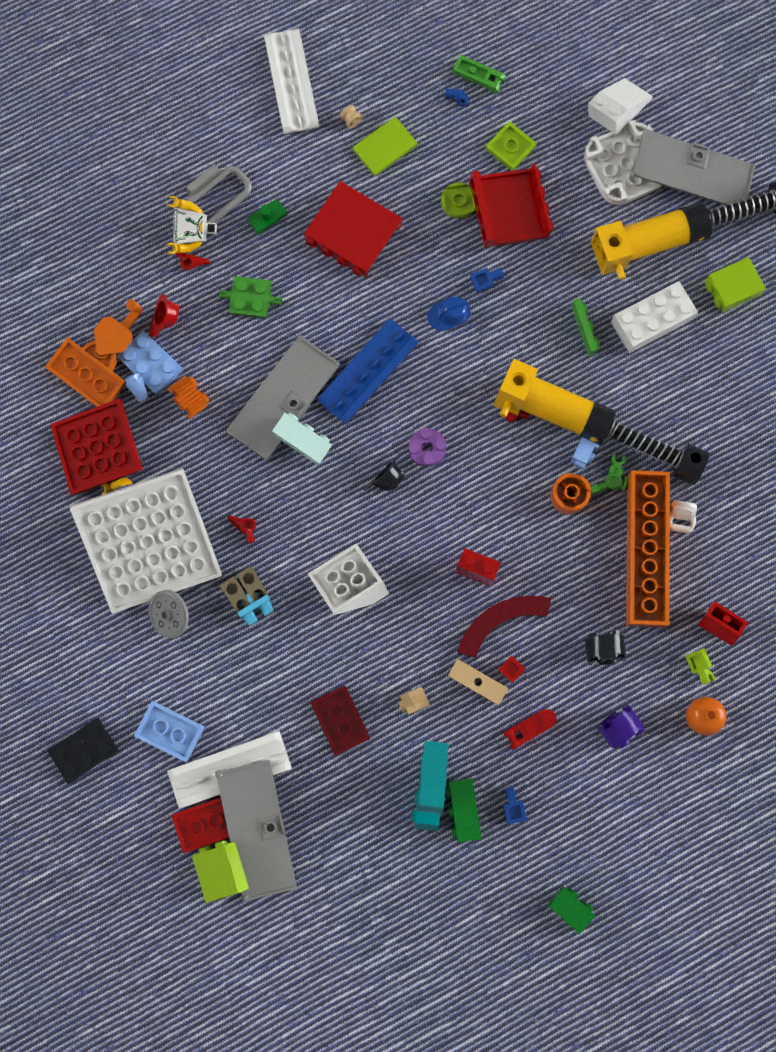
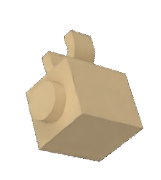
[398,687,430,715]

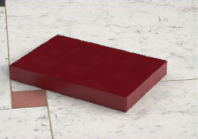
[310,686,370,756]

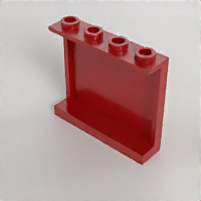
[469,163,553,248]
[304,181,402,278]

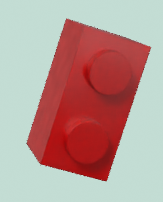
[698,601,748,646]

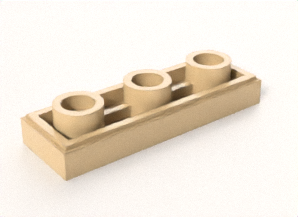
[448,659,508,706]

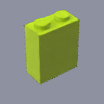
[705,257,766,313]
[192,840,249,903]

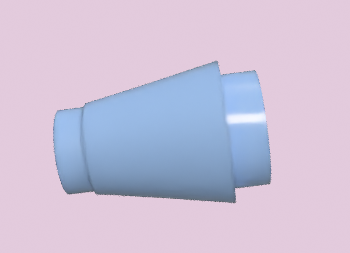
[125,372,149,402]

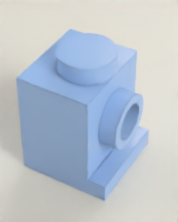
[570,437,599,469]

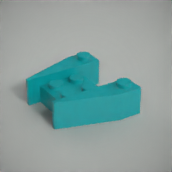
[411,741,449,831]

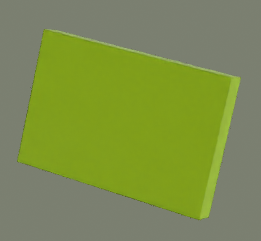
[352,116,418,177]

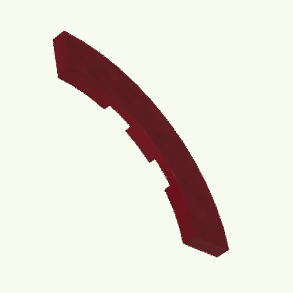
[457,596,551,658]

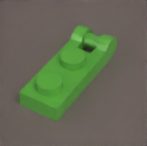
[452,55,506,94]

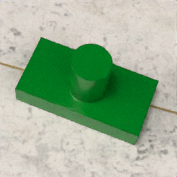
[247,198,288,235]

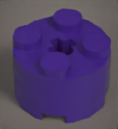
[597,705,645,749]

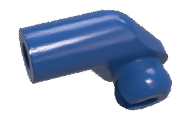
[445,89,469,106]

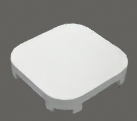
[584,120,663,205]

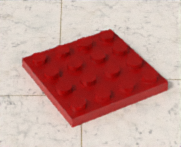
[50,399,143,496]

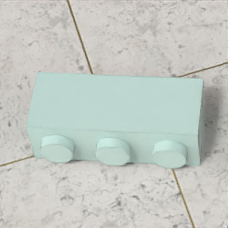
[271,412,332,465]

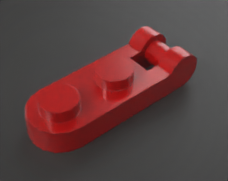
[503,709,557,750]

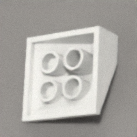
[308,544,389,615]

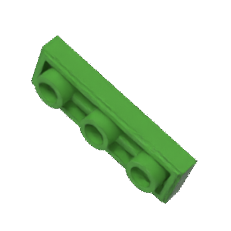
[571,298,600,357]

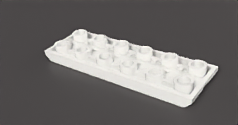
[264,28,319,134]
[167,731,292,809]

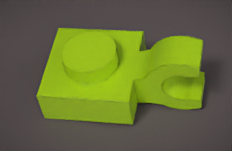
[685,648,715,685]

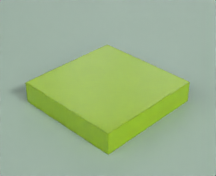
[485,121,537,171]

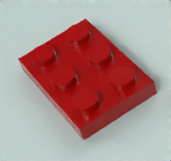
[171,798,229,854]

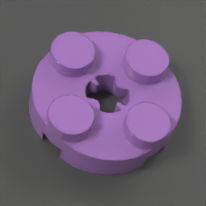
[409,428,446,467]

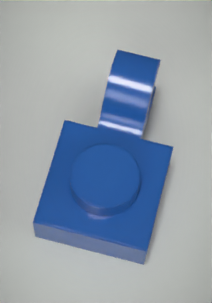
[470,268,504,293]
[503,787,527,825]

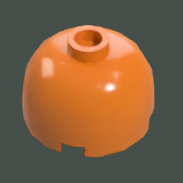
[686,697,727,736]

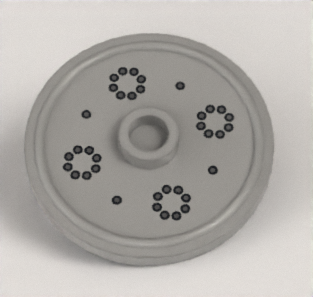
[149,590,189,638]

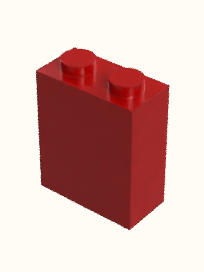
[455,548,501,587]

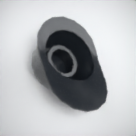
[363,457,405,491]

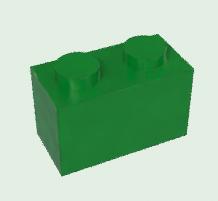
[547,886,596,934]

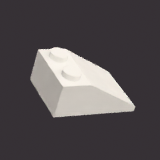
[588,78,653,135]

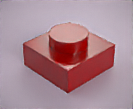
[498,655,526,683]

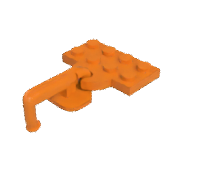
[45,299,143,407]

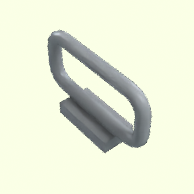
[186,164,252,223]

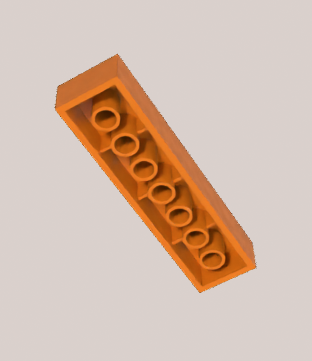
[626,470,670,628]

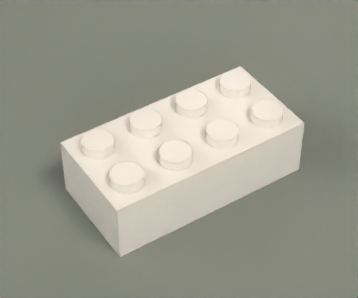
[611,281,698,353]

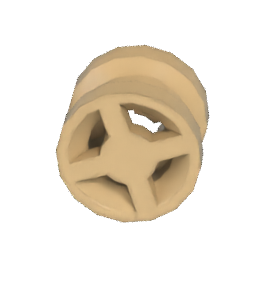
[340,105,363,129]

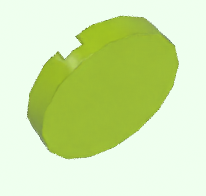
[441,182,475,219]

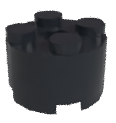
[585,630,627,665]

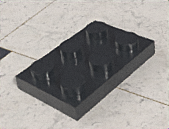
[47,718,119,784]

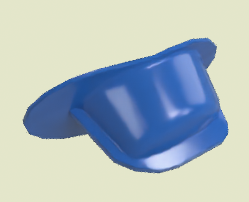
[427,296,471,331]

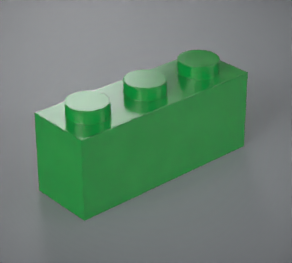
[445,778,482,843]

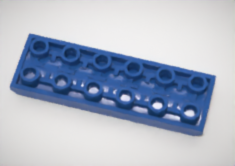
[317,319,419,425]

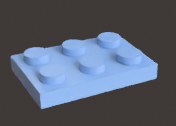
[117,331,183,396]
[134,701,205,763]

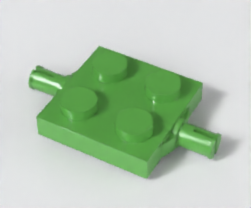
[219,276,282,319]

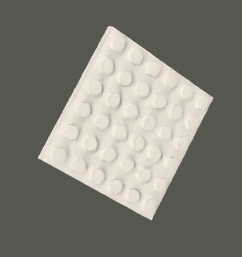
[70,468,222,613]

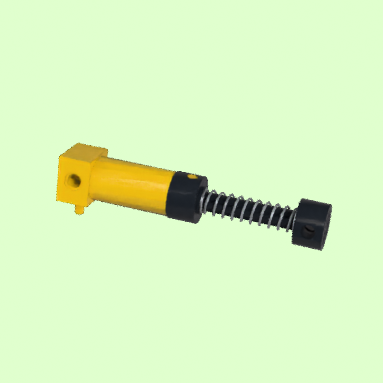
[591,181,776,280]
[493,359,710,485]

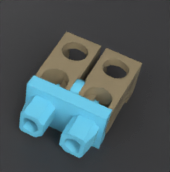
[219,566,274,626]

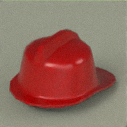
[149,294,180,338]

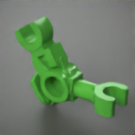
[590,454,628,496]

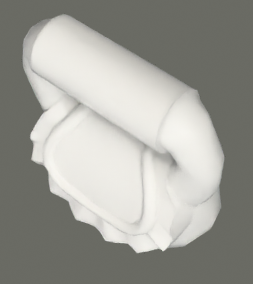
[670,500,697,534]

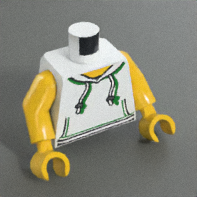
[165,196,217,255]

